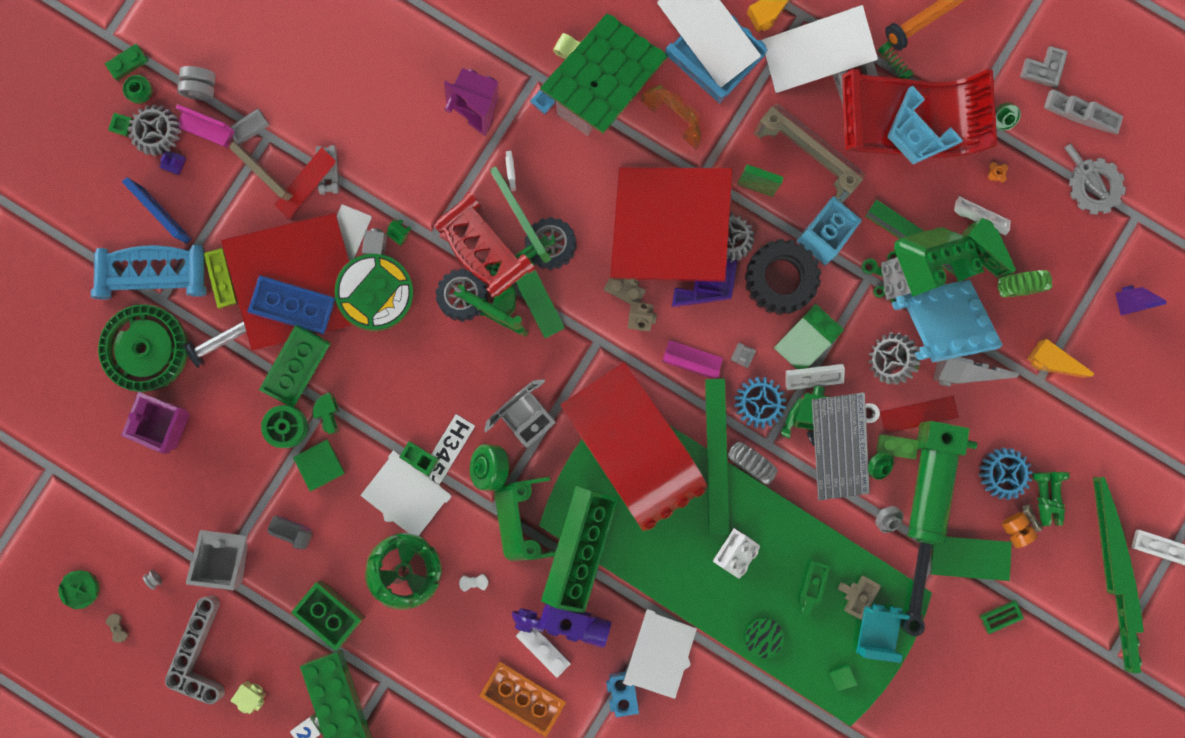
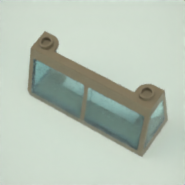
[754,104,866,203]

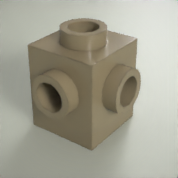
[628,302,657,331]

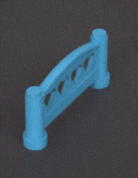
[91,245,207,300]

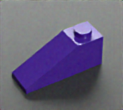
[1115,285,1167,315]

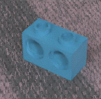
[606,671,639,717]

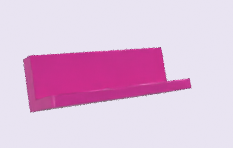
[176,104,235,148]
[662,340,723,379]

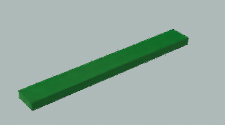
[705,379,729,536]

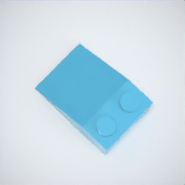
[796,196,862,265]

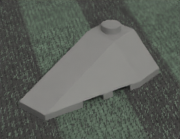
[933,357,1019,387]

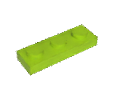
[204,248,238,309]

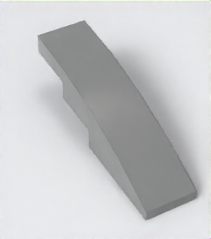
[1044,90,1124,134]

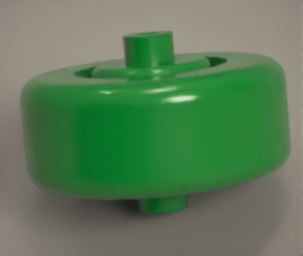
[469,444,509,491]

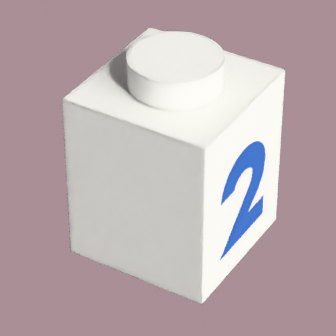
[290,714,322,738]

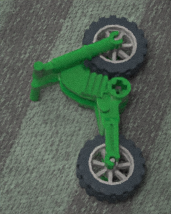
[436,217,577,337]

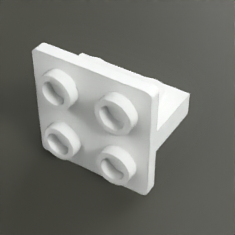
[713,529,760,579]

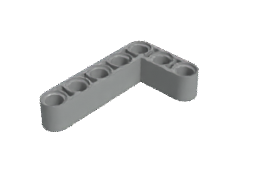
[165,595,225,704]

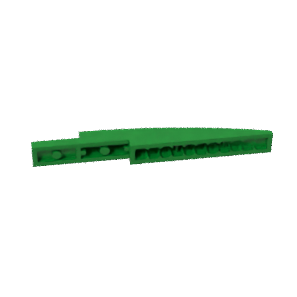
[1093,477,1144,674]

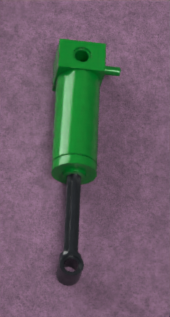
[900,421,978,636]

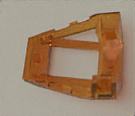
[640,85,701,150]

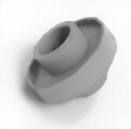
[875,506,904,533]

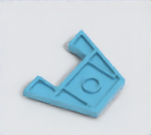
[887,85,963,165]

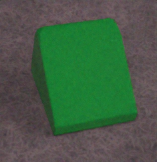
[829,664,858,691]

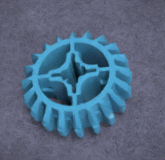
[734,377,787,429]
[979,448,1033,500]

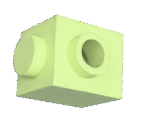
[231,681,266,714]

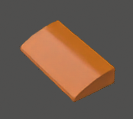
[478,662,566,738]

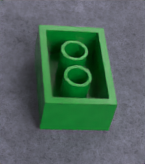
[291,580,365,651]

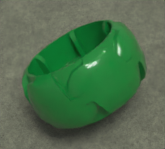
[365,533,442,610]

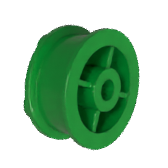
[261,405,308,448]

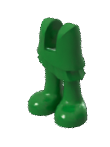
[1032,472,1070,526]

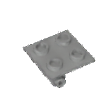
[881,257,911,300]

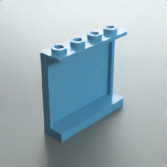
[665,15,768,104]

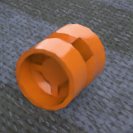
[1001,512,1038,548]

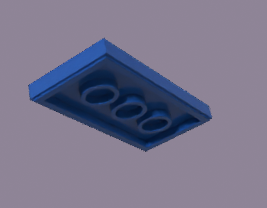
[122,177,192,244]
[247,275,335,335]

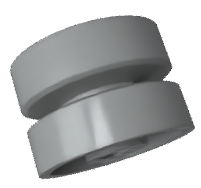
[177,66,216,101]

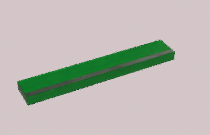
[865,199,956,276]

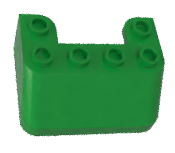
[894,227,985,297]

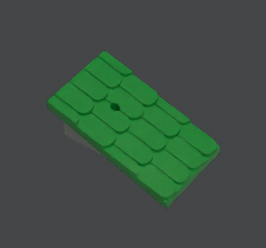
[540,13,668,136]

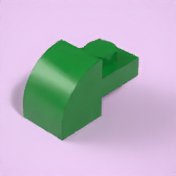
[313,393,340,435]
[399,441,440,476]

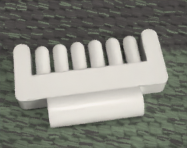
[505,151,516,191]

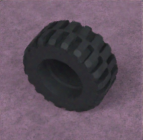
[745,239,821,315]

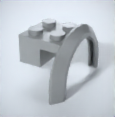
[484,379,556,448]

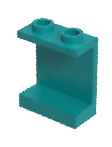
[856,604,910,663]

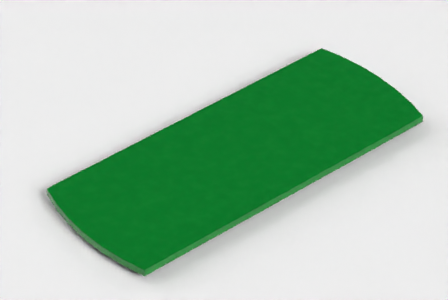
[539,424,932,727]

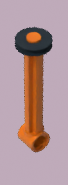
[885,0,965,51]

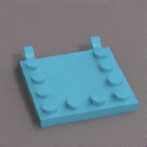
[892,280,1003,363]

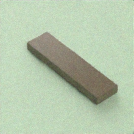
[229,142,293,200]

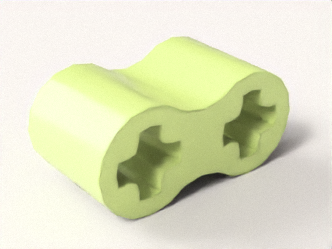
[553,33,580,59]

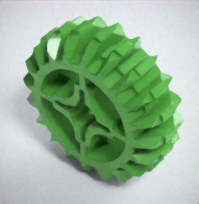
[997,270,1053,298]

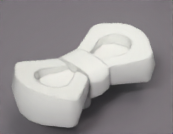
[459,574,489,592]

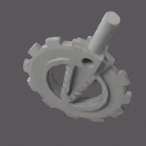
[1064,143,1126,215]

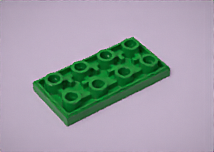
[930,537,1012,581]

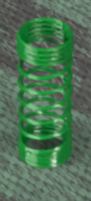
[878,41,914,79]

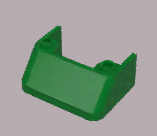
[494,477,556,561]

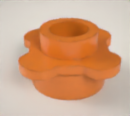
[988,162,1008,183]

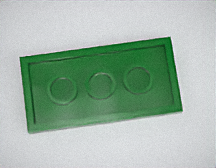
[259,324,331,408]

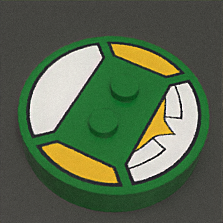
[335,254,413,332]

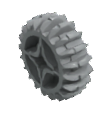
[128,104,182,156]
[727,213,754,263]
[868,333,921,385]
[727,442,778,484]

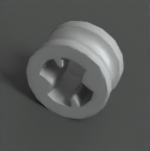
[143,570,163,590]

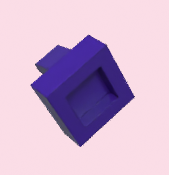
[159,151,186,175]

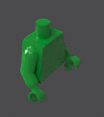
[781,386,828,438]

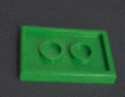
[737,164,784,197]

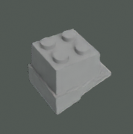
[186,530,248,590]

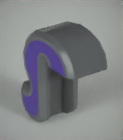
[267,515,313,550]

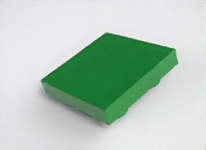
[293,439,346,492]

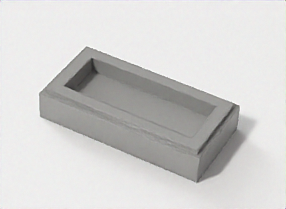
[230,109,270,145]

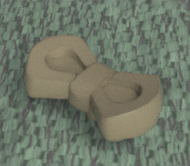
[1023,504,1043,532]
[105,614,129,643]

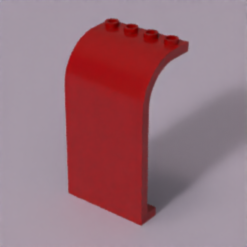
[842,69,997,158]
[560,362,708,531]

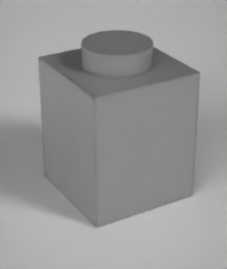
[362,228,387,255]

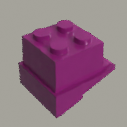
[444,68,499,136]
[121,392,190,454]

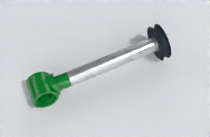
[184,322,247,368]

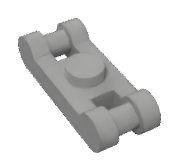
[316,145,340,195]

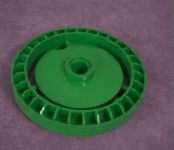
[98,305,189,392]

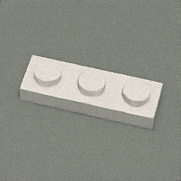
[954,196,1011,236]
[785,364,845,390]
[1131,529,1185,565]
[516,629,571,677]

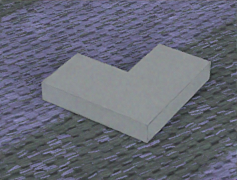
[1020,46,1068,88]

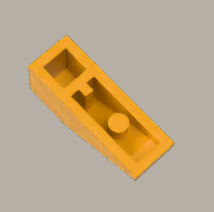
[747,0,790,32]
[1027,339,1094,378]

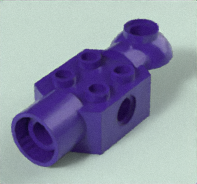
[512,604,612,648]

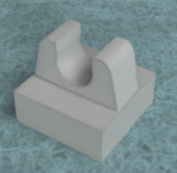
[730,343,756,368]

